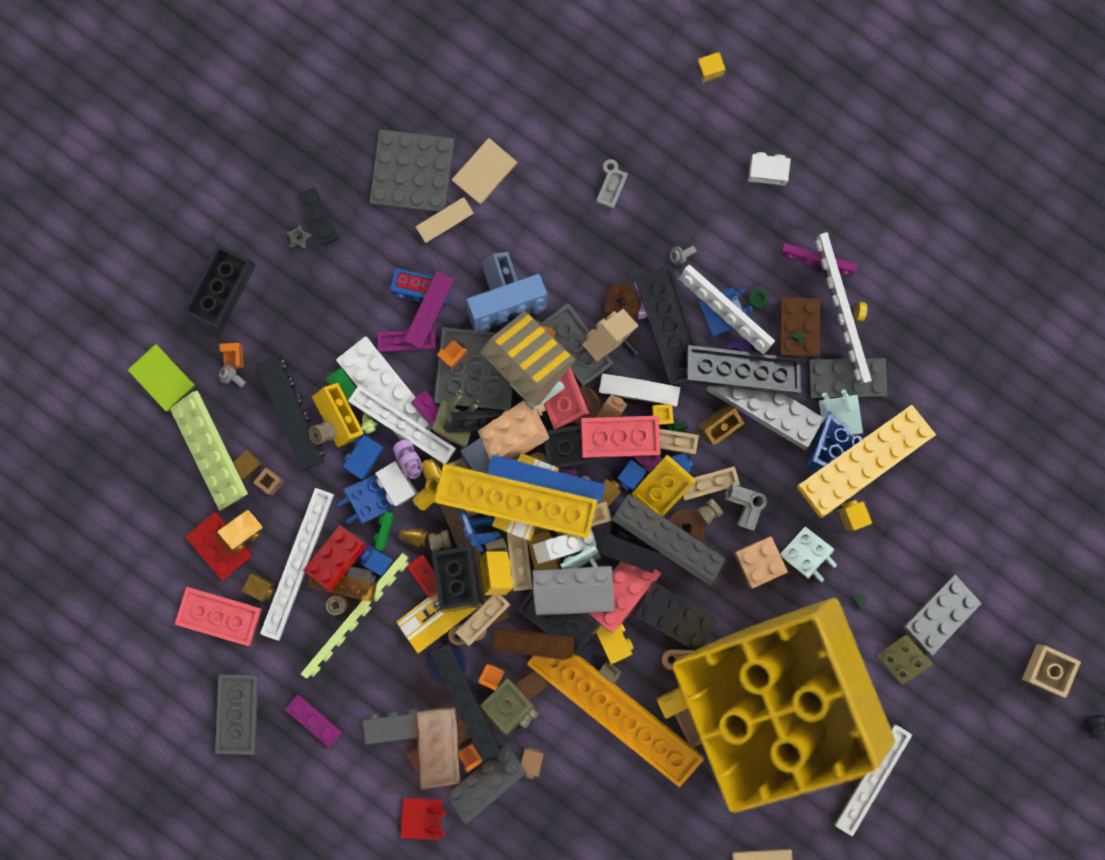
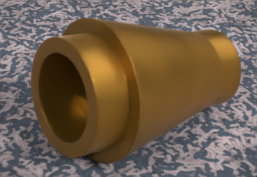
[399,529,429,548]

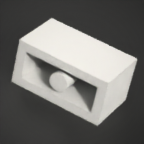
[748,152,790,186]
[376,461,418,506]

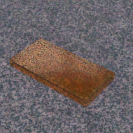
[416,706,460,789]

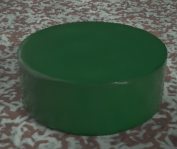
[748,289,768,309]

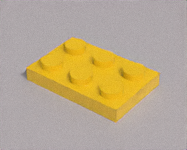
[631,455,697,517]

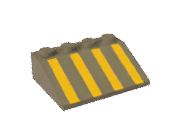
[480,311,576,405]

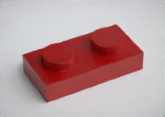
[407,554,437,598]

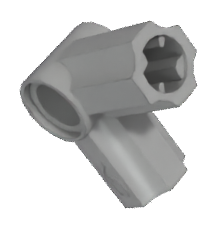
[726,484,767,531]

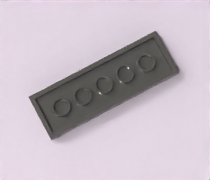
[612,494,725,586]

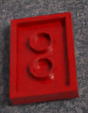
[186,512,254,581]
[303,525,367,592]

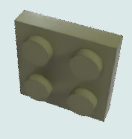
[480,678,535,735]

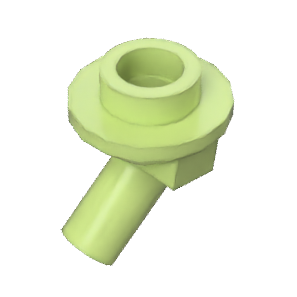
[361,412,378,434]

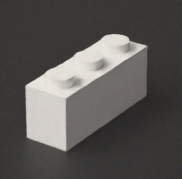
[532,529,597,564]

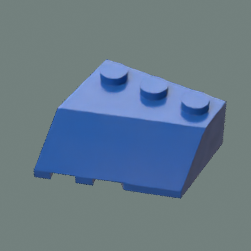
[805,411,863,473]

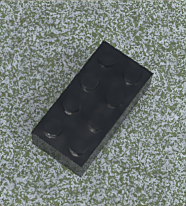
[182,244,256,332]

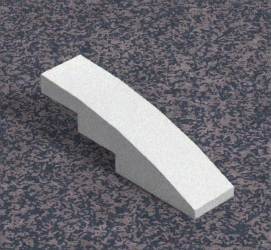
[598,374,680,407]

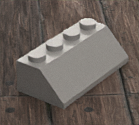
[533,566,615,616]

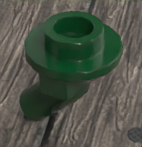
[661,421,688,432]

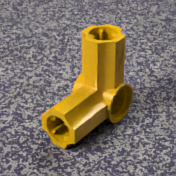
[413,458,442,510]

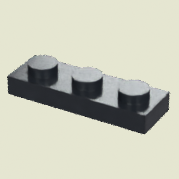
[298,187,339,246]
[444,410,502,433]

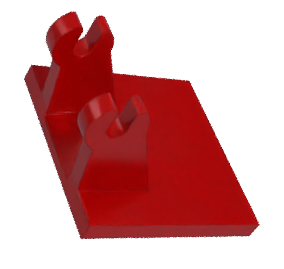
[401,797,446,840]

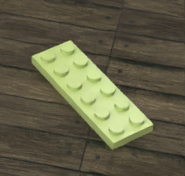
[170,391,248,511]

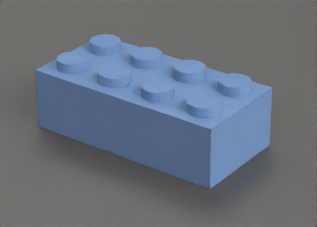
[467,274,548,333]

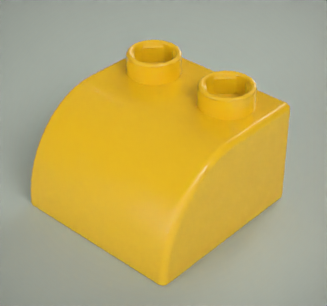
[673,598,895,813]

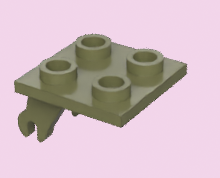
[432,390,480,448]
[877,634,933,685]

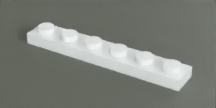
[679,265,775,355]
[349,385,456,464]
[834,724,912,837]

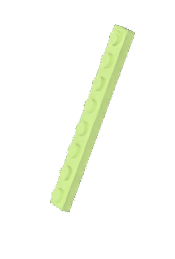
[301,552,409,679]

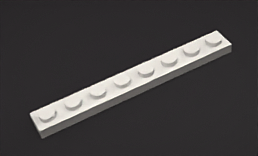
[815,233,872,384]
[260,488,334,641]

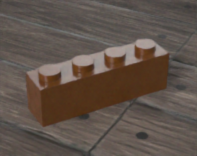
[492,627,574,660]

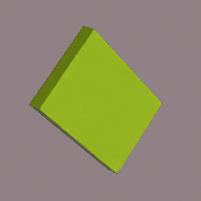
[128,344,195,412]

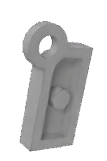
[596,159,628,210]

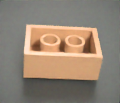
[478,401,549,460]

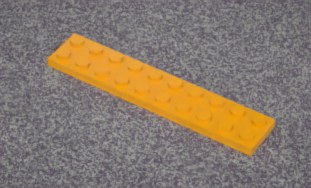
[527,653,704,787]

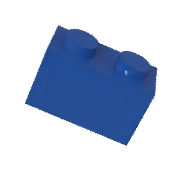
[343,435,385,480]

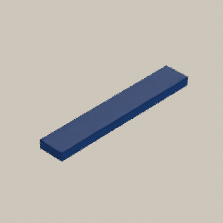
[487,454,605,503]

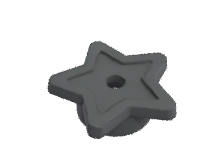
[287,225,311,249]

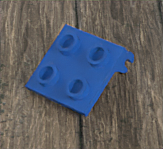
[698,287,753,337]
[336,475,394,524]
[457,508,501,552]

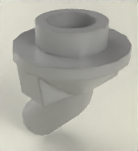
[670,245,697,265]
[219,365,246,388]

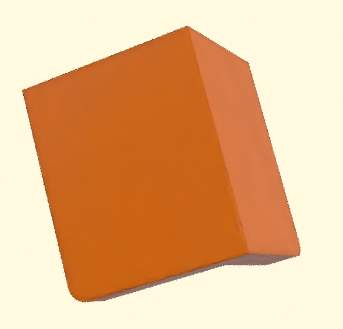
[437,340,468,370]
[220,343,244,369]
[478,663,505,691]
[457,742,483,772]

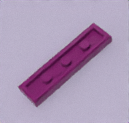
[404,271,455,349]

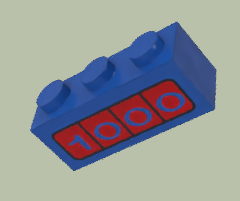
[390,268,452,307]

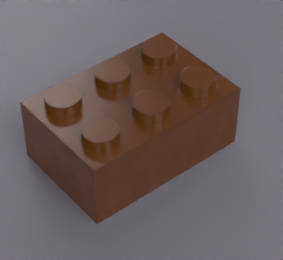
[778,297,820,359]

